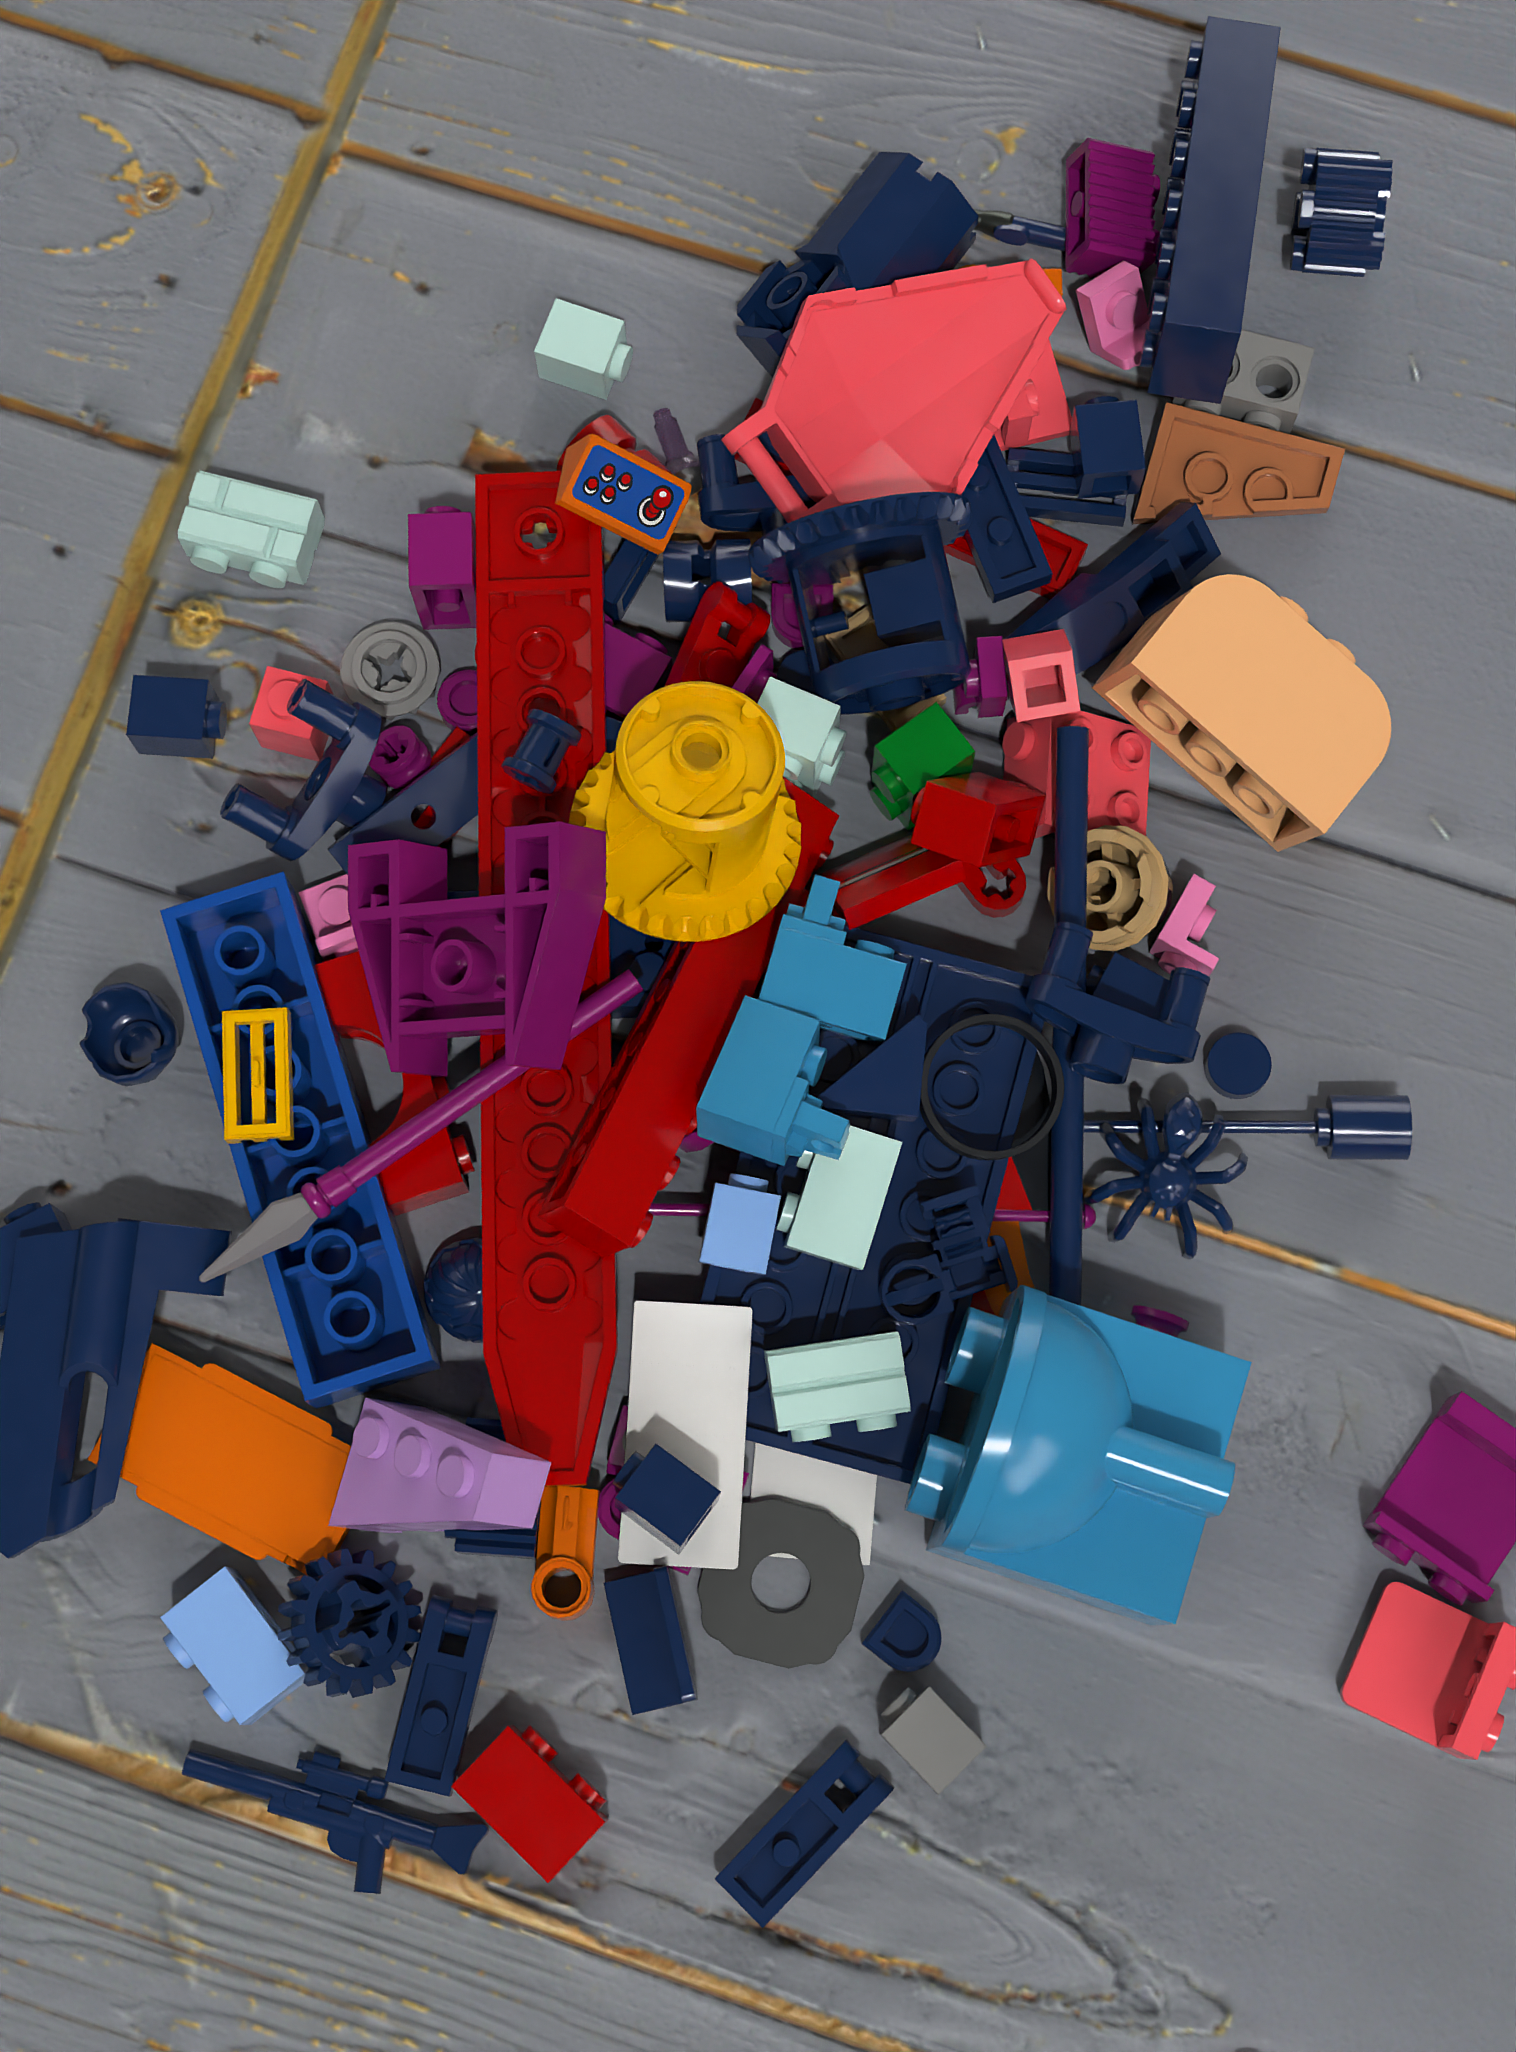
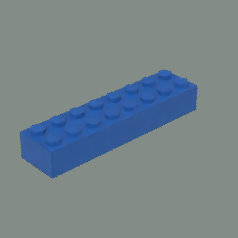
[160,871,441,1409]

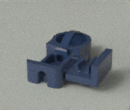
[879,1185,1018,1325]

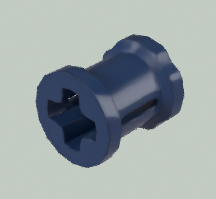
[501,709,581,794]

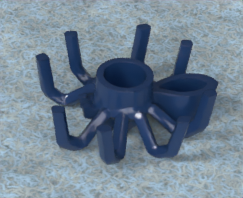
[1084,1092,1248,1260]

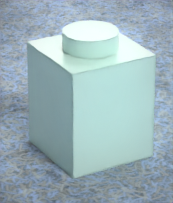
[534,298,633,400]

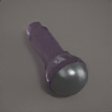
[653,408,702,496]

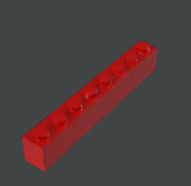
[537,777,840,1257]

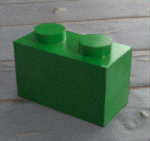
[869,702,976,832]

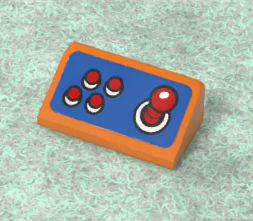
[555,434,692,555]

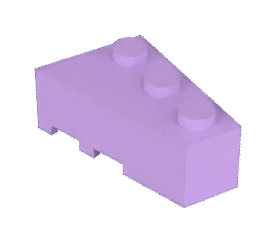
[328,1397,552,1533]

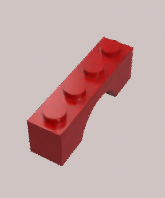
[315,951,475,1216]

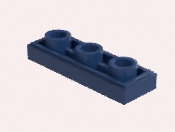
[327,733,478,875]

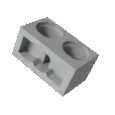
[1172,329,1315,434]

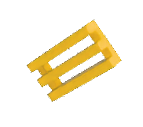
[222,1007,294,1144]

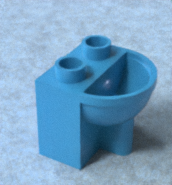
[905,1285,1252,1625]

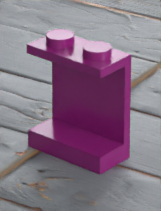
[1362,1391,1516,1606]

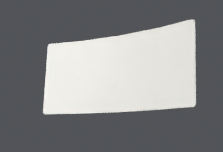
[618,1301,752,1570]

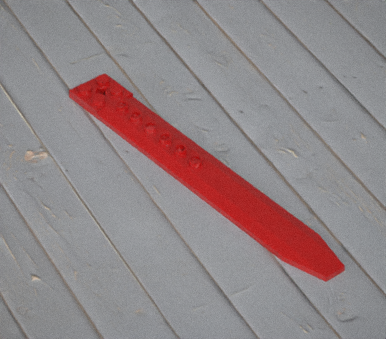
[475,471,618,1487]

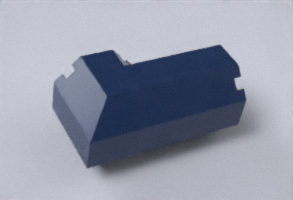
[737,152,979,378]

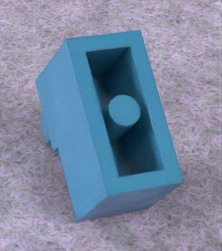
[758,874,907,1046]
[696,995,850,1166]

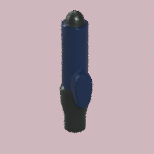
[974,209,1066,252]

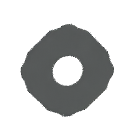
[697,1499,865,1669]

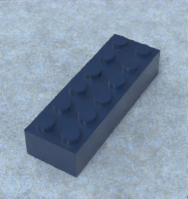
[1140,16,1281,404]

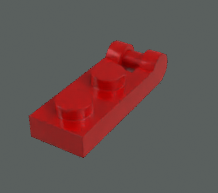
[664,582,770,688]

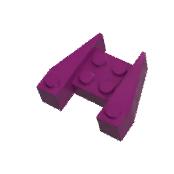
[348,821,606,1077]

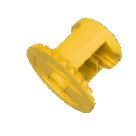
[569,681,802,942]

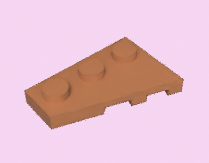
[1132,402,1345,525]

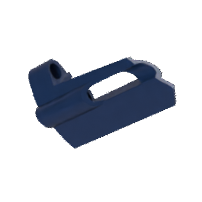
[0,1218,232,1559]

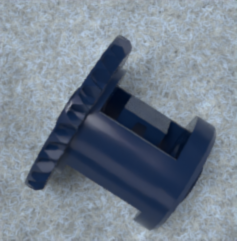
[748,492,973,715]

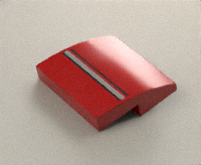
[810,834,967,930]

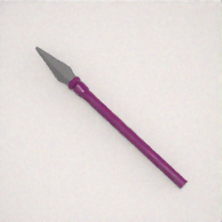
[199,969,643,1282]

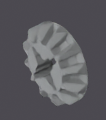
[340,622,441,721]

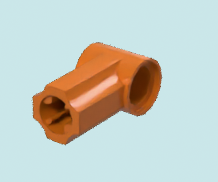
[531,1486,600,1621]

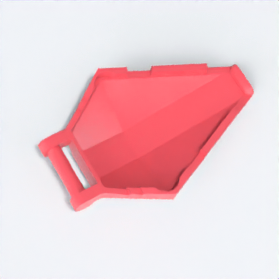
[721,258,1067,523]

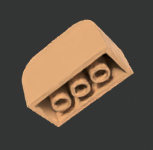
[1092,574,1391,852]

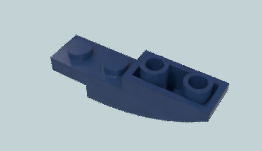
[1005,502,1221,675]

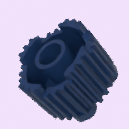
[1290,147,1393,277]

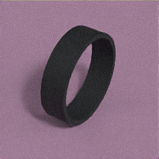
[919,1014,1064,1161]

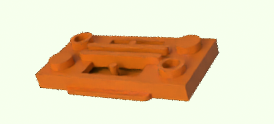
[87,1343,351,1576]

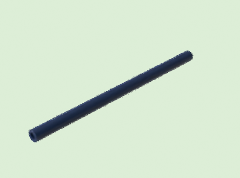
[1049,726,1089,1306]

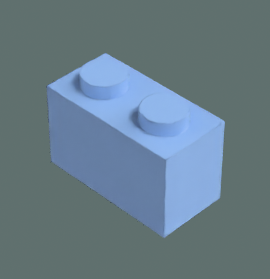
[160,1566,309,1725]

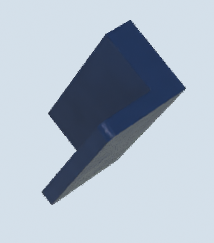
[604,1566,698,1715]

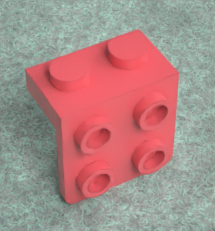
[1002,711,1151,839]
[1340,1582,1516,1760]

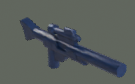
[182,1749,489,1894]

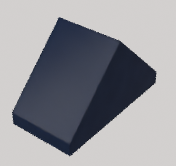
[817,1014,927,1122]

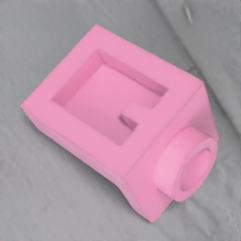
[1076,261,1150,370]
[298,874,359,961]
[1149,874,1219,977]

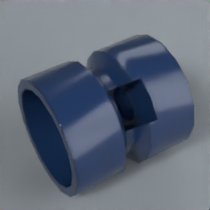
[663,539,752,623]

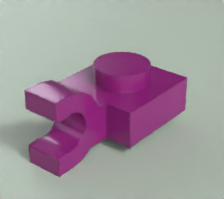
[953,636,1008,718]

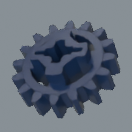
[277,1548,422,1698]

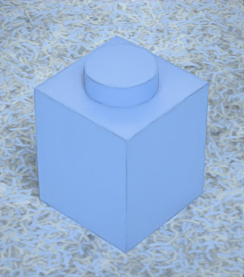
[698,1173,781,1275]

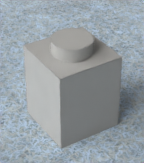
[879,1686,987,1795]

